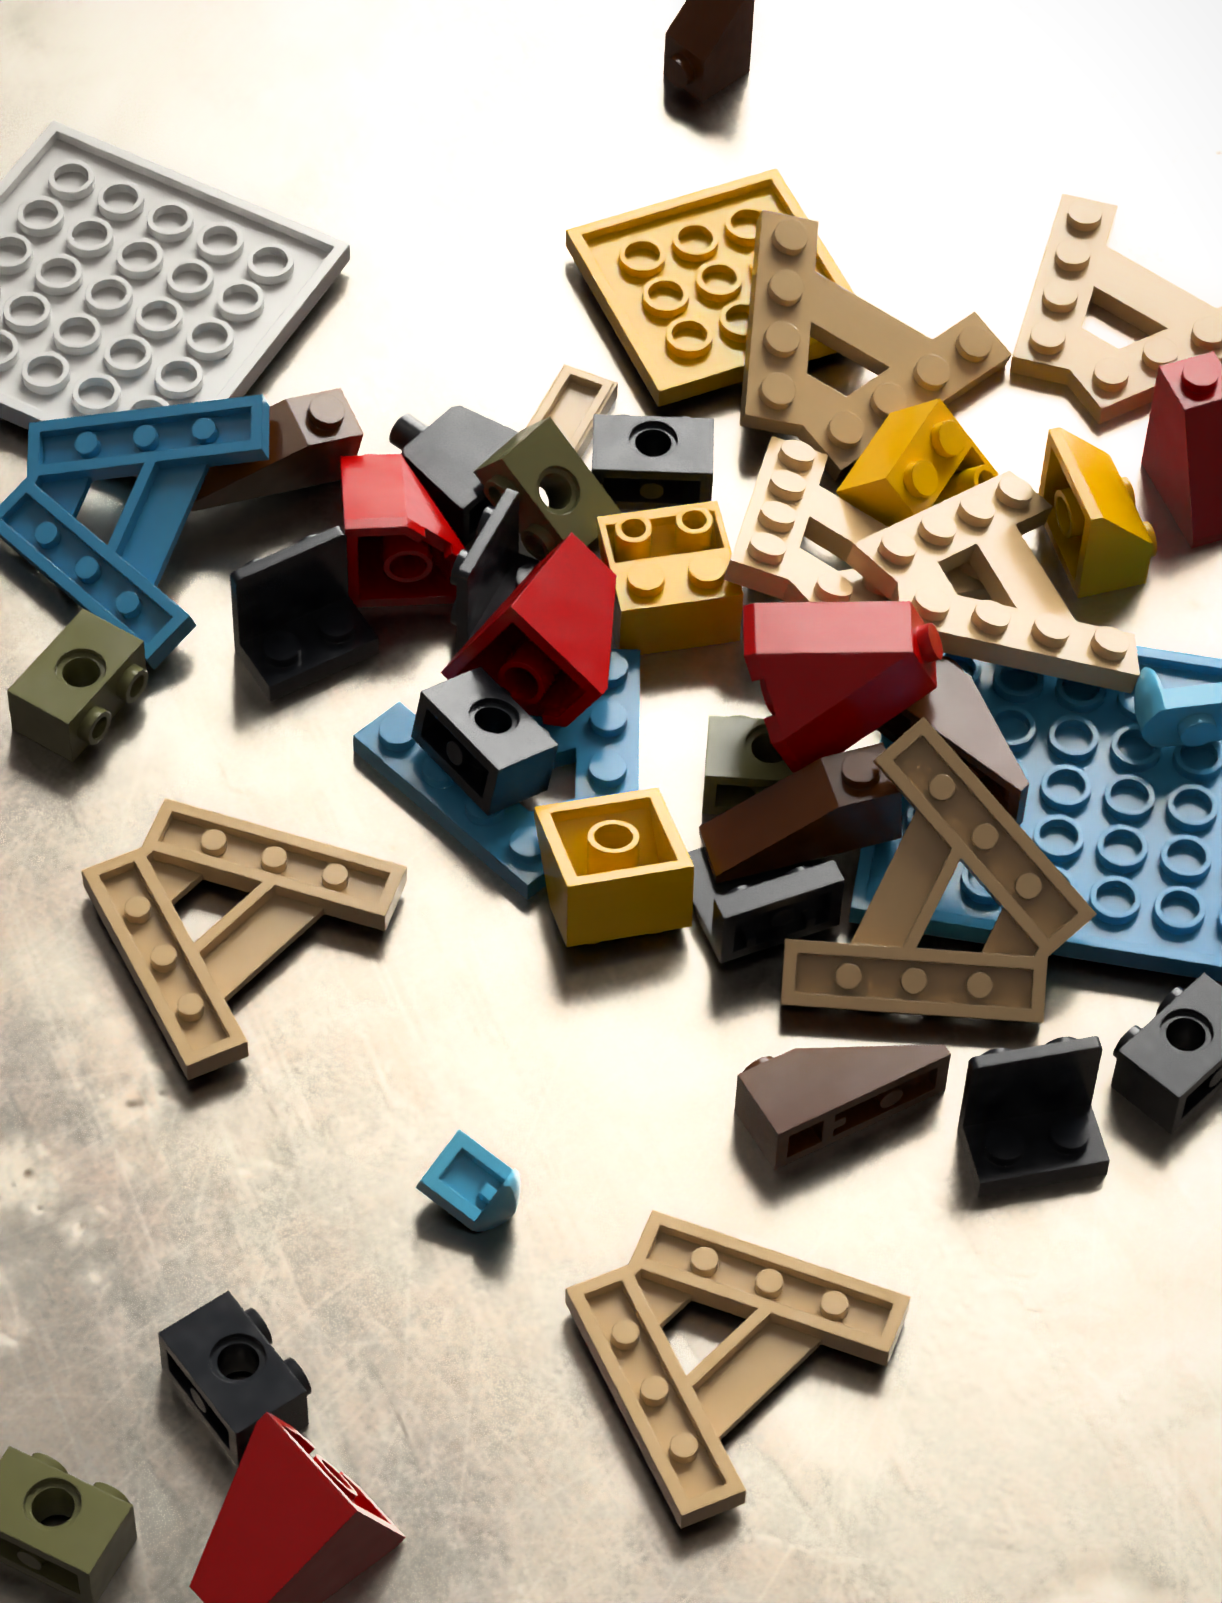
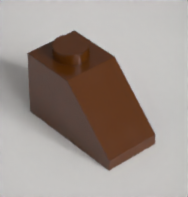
[663,0,755,103]

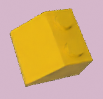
[1038,427,1157,599]
[534,787,694,947]

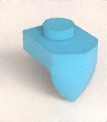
[1134,667,1222,748]
[415,1129,521,1232]

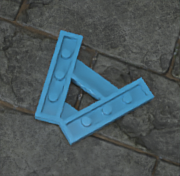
[0,394,270,670]
[353,649,640,900]

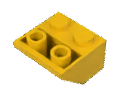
[836,398,999,527]
[597,500,744,655]

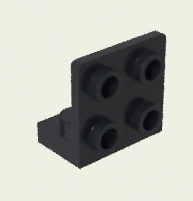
[450,488,540,652]
[230,526,379,702]
[688,847,845,963]
[957,1036,1110,1197]

